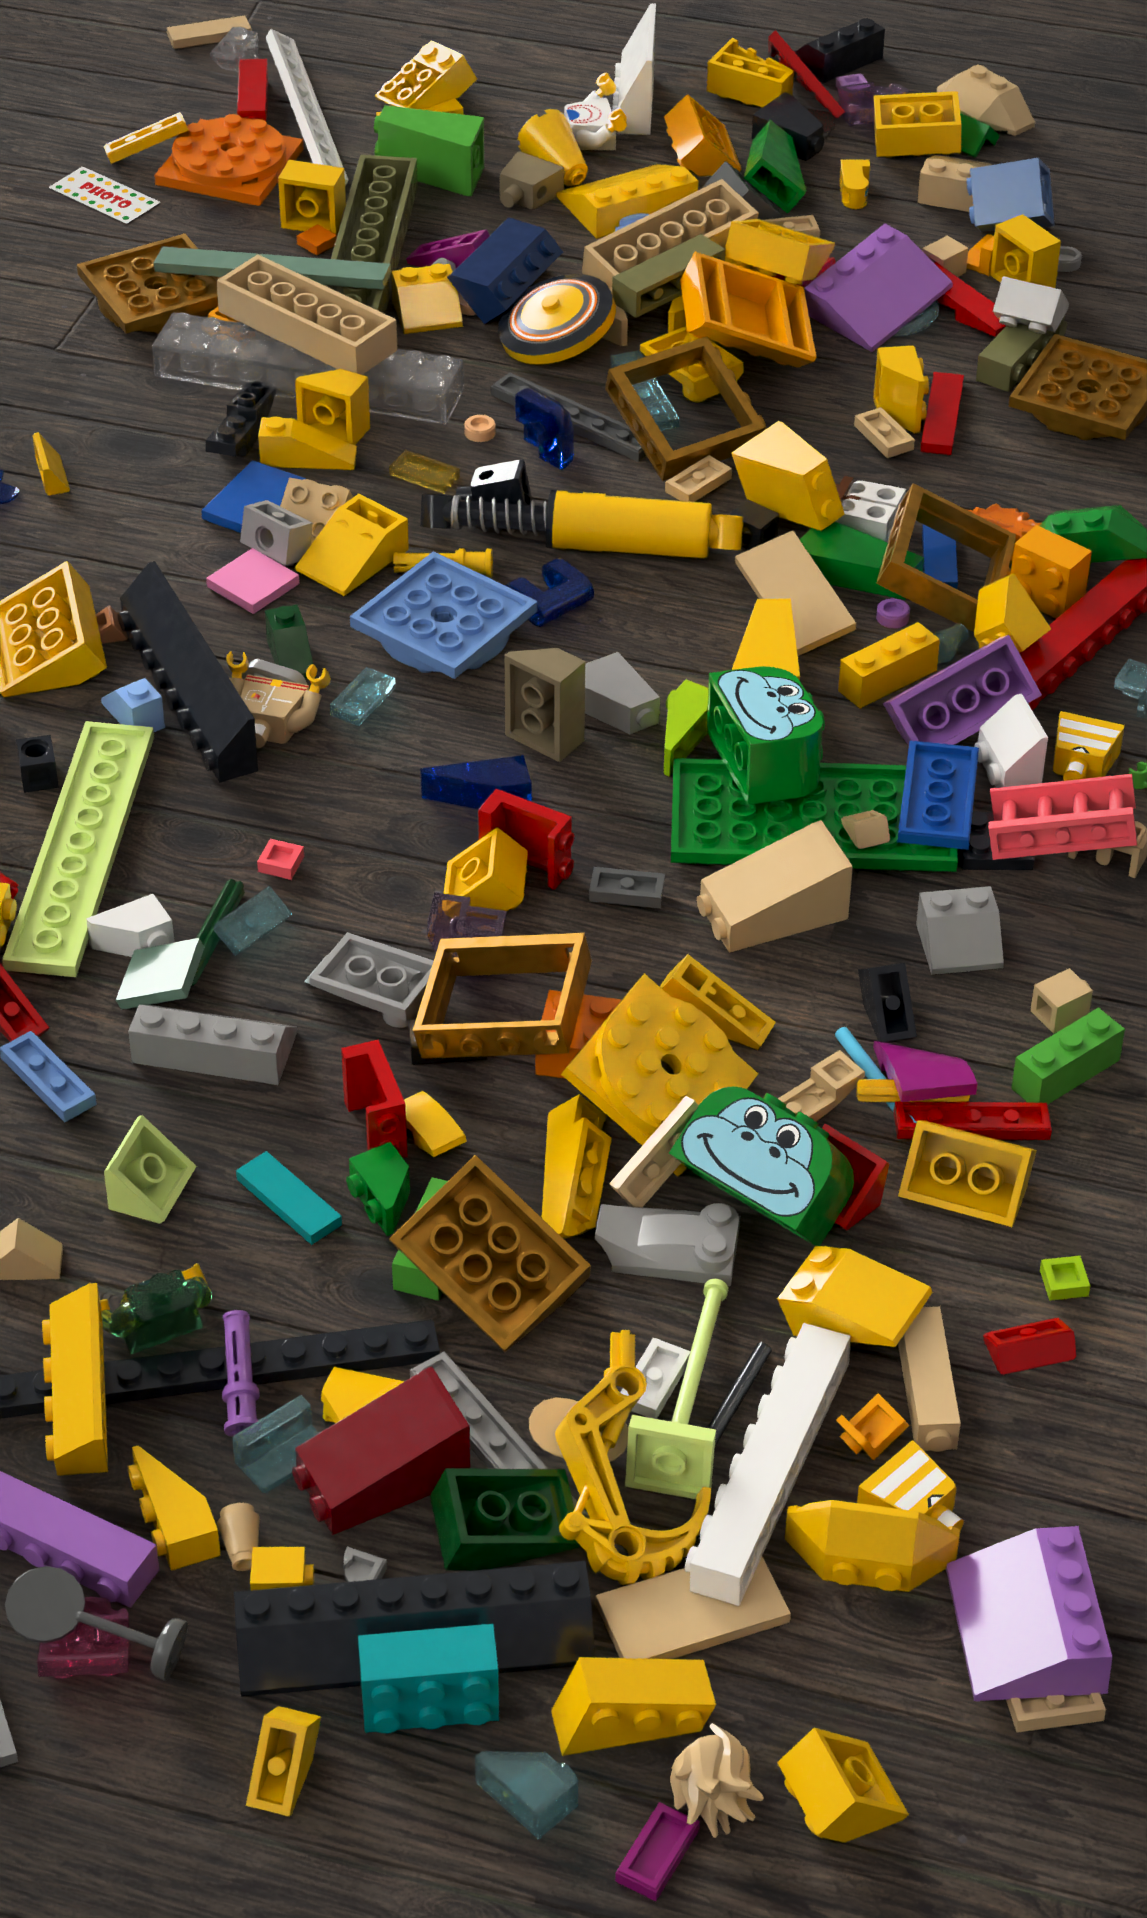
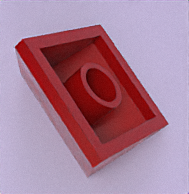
[822,1124,890,1230]

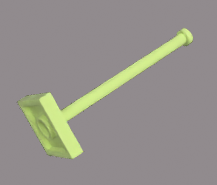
[625,1279,728,1499]

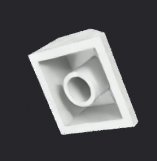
[993,276,1069,334]
[974,694,1048,788]

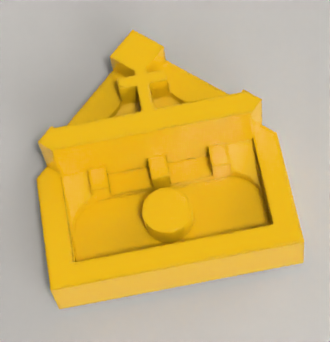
[321,1367,404,1423]

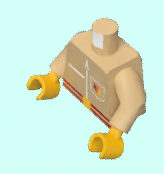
[226,651,331,748]

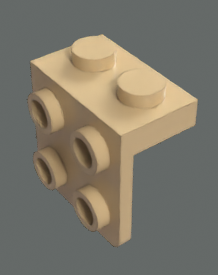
[280,477,353,546]

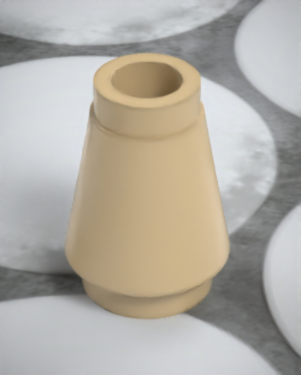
[217,1503,260,1571]

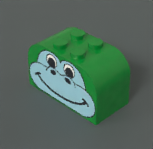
[707,666,825,805]
[669,1087,854,1246]

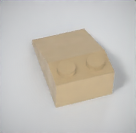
[917,155,992,212]

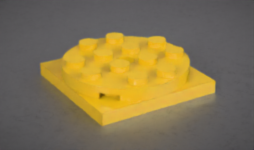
[561,973,759,1177]

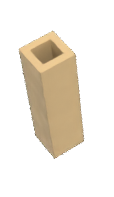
[898,1306,961,1452]

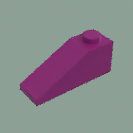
[406,229,490,268]

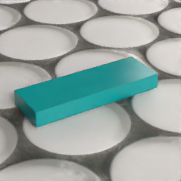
[236,1151,342,1245]

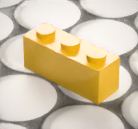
[838,622,940,708]

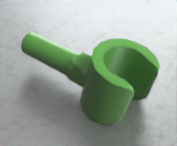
[1129,762,1147,789]

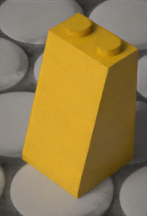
[731,421,845,531]
[732,598,800,680]

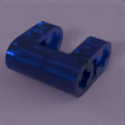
[505,558,594,627]

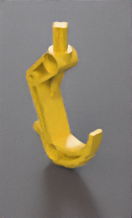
[555,1330,711,1585]

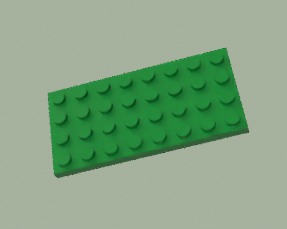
[671,758,958,872]

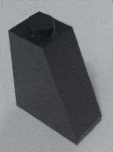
[752,92,824,161]

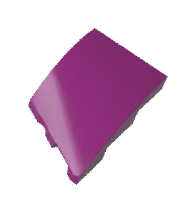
[873,1041,978,1102]

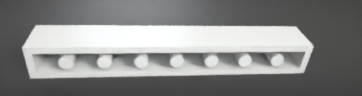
[685,1323,851,1606]

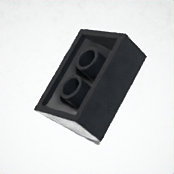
[795,18,885,84]

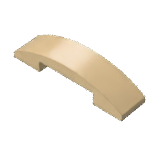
[778,1050,865,1122]

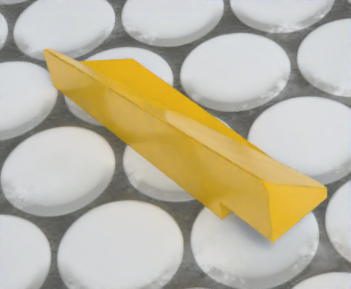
[542,1094,612,1239]

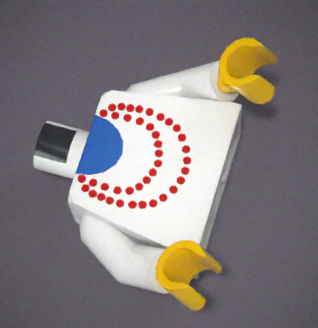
[564,73,627,150]

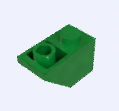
[346,1141,410,1236]

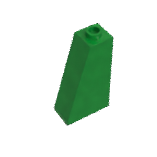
[744,120,806,213]
[799,521,925,600]

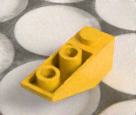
[128,1445,221,1571]

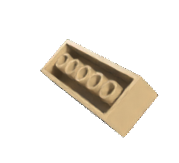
[582,179,759,287]
[217,254,397,375]

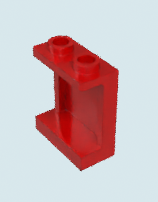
[478,789,574,889]
[341,1040,407,1158]

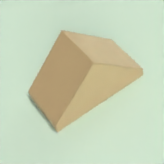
[0,1218,63,1280]

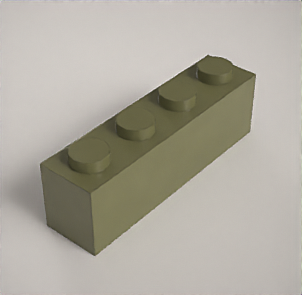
[612,234,726,318]
[976,315,1067,392]

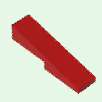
[934,262,1007,337]

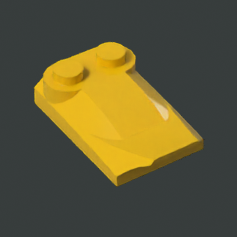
[640,326,743,402]

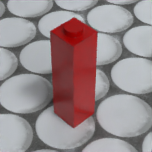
[237,59,269,123]

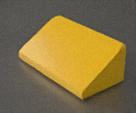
[33,433,70,495]

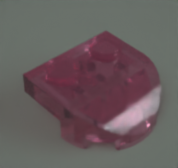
[37,1597,131,1679]

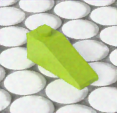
[664,679,708,777]

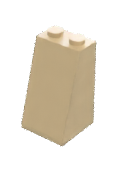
[697,820,853,953]

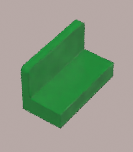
[960,113,1000,157]

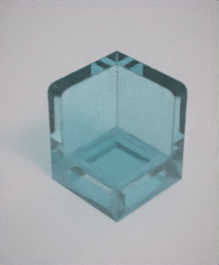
[1114,659,1147,718]

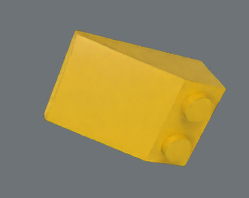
[777,1246,933,1347]

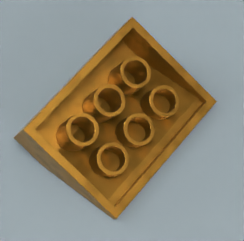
[389,1155,591,1352]

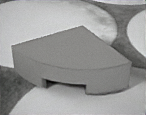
[343,1547,387,1582]

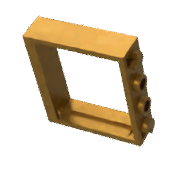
[605,336,766,481]
[876,483,1016,632]
[413,933,592,1058]

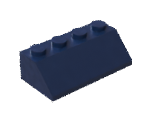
[447,218,563,324]

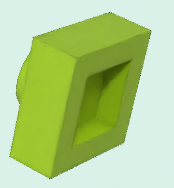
[1040,1256,1090,1301]

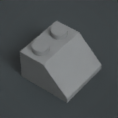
[916,886,1004,975]

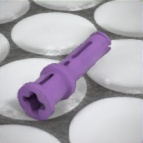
[222,1310,262,1438]

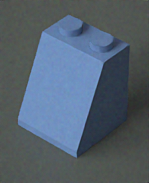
[967,158,1055,231]

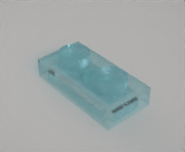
[330,667,395,726]
[212,886,292,956]

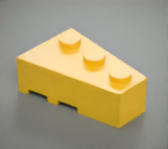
[707,38,794,107]
[551,1657,716,1756]

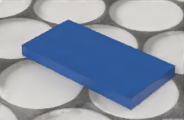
[897,741,979,850]

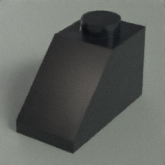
[858,963,917,1042]

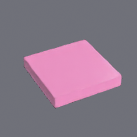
[206,548,300,614]

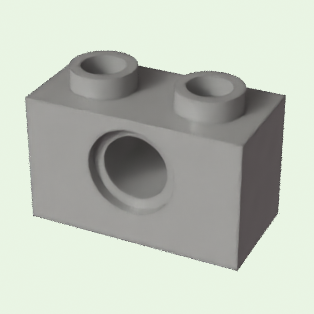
[240,500,313,566]

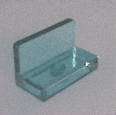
[232,1395,319,1493]

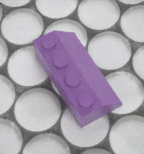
[883,635,1042,745]

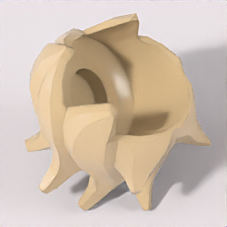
[670,1723,764,1838]

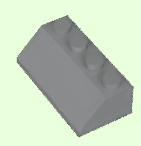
[128,1005,297,1085]

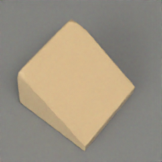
[841,810,890,849]

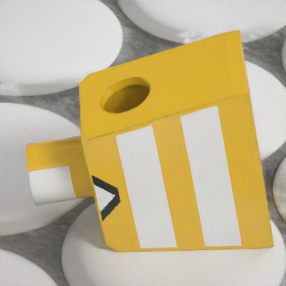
[1053,711,1125,781]
[857,1440,964,1530]

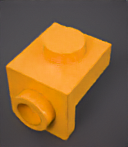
[836,1393,910,1461]

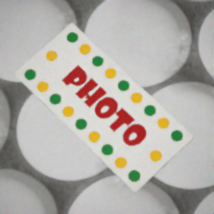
[49,167,160,224]

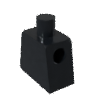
[456,459,532,505]

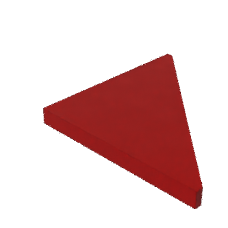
[768,30,845,118]

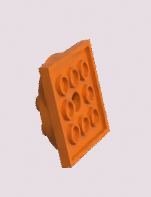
[154,114,304,206]

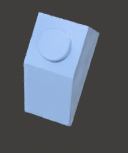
[101,678,165,732]

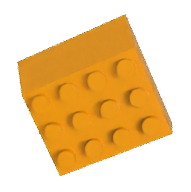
[680,251,816,368]

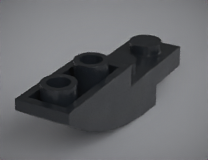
[206,381,276,457]

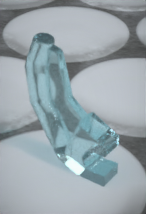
[893,300,939,337]

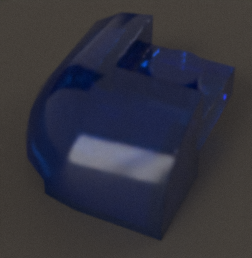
[515,388,574,470]

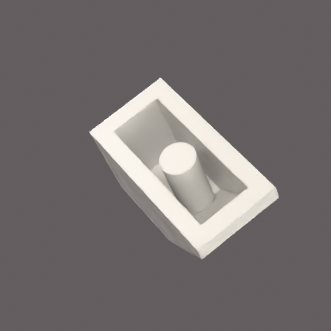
[86,894,174,957]

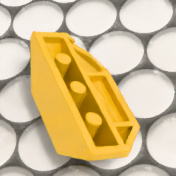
[785,1500,960,1592]

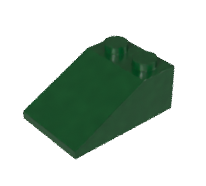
[430,1468,580,1571]

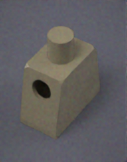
[500,151,564,209]

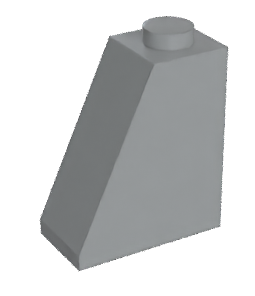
[585,652,660,734]

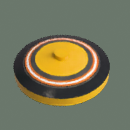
[498,274,616,364]

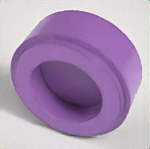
[876,598,910,628]

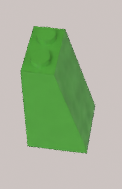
[374,105,484,197]

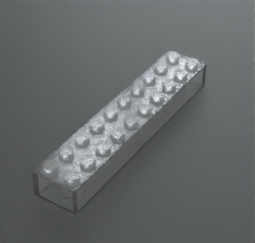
[152,312,464,425]

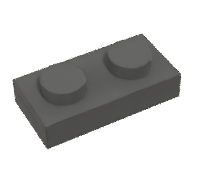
[589,867,665,909]

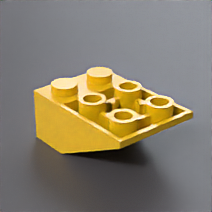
[375,41,477,110]
[295,494,409,596]

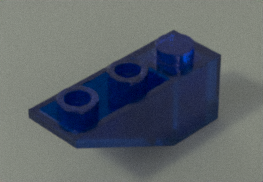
[420,755,532,809]

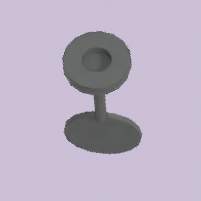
[5,1566,188,1681]

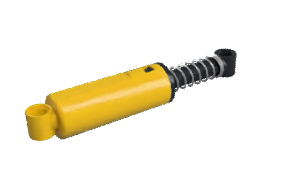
[420,490,744,558]

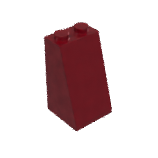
[292,1366,471,1535]

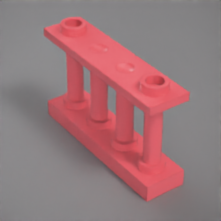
[988,774,1137,860]

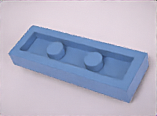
[0,1031,97,1122]

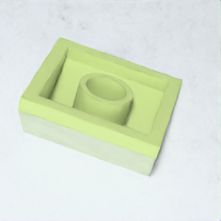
[104,1115,197,1224]

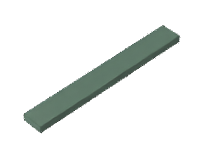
[154,246,392,290]

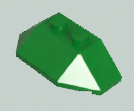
[1040,505,1147,563]

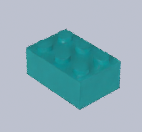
[358,1624,499,1733]

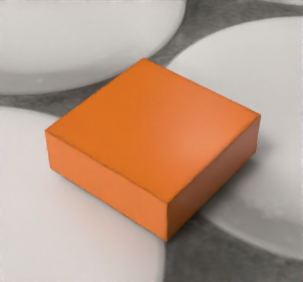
[297,224,337,255]

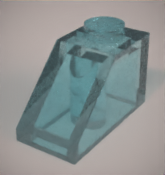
[475,1751,578,1839]

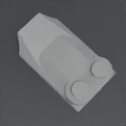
[304,932,434,1028]
[595,1203,741,1286]

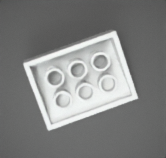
[612,4,656,135]

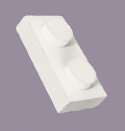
[620,1337,691,1419]

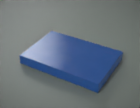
[201,460,306,533]

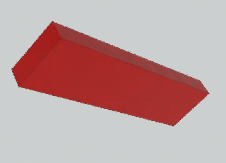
[920,372,964,455]
[893,1101,1052,1140]

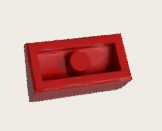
[983,1318,1076,1375]

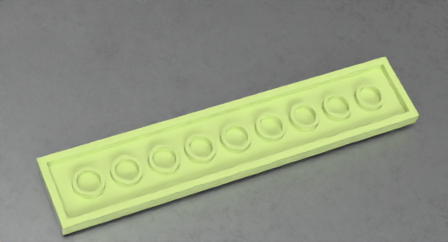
[2,721,154,977]

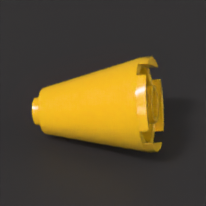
[518,109,588,186]

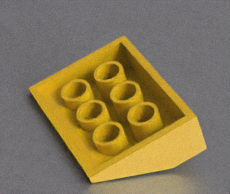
[556,164,698,239]
[0,561,107,697]

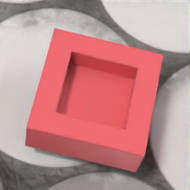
[257,839,304,880]

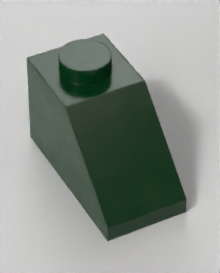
[265,605,313,678]

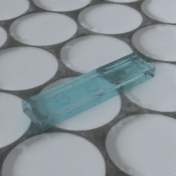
[610,350,680,431]

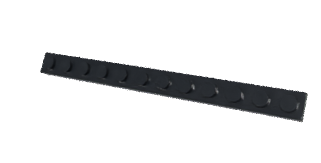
[0,1319,440,1419]

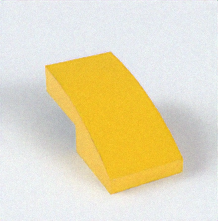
[404,1091,467,1157]

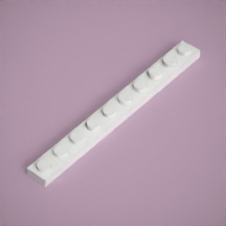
[266,29,349,186]

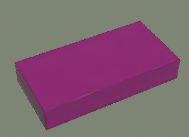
[615,1802,700,1901]

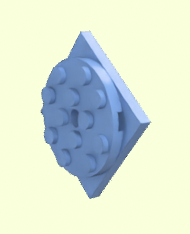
[350,551,537,679]

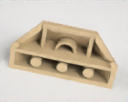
[937,65,1035,136]

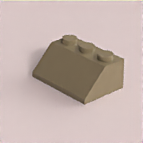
[504,648,586,762]

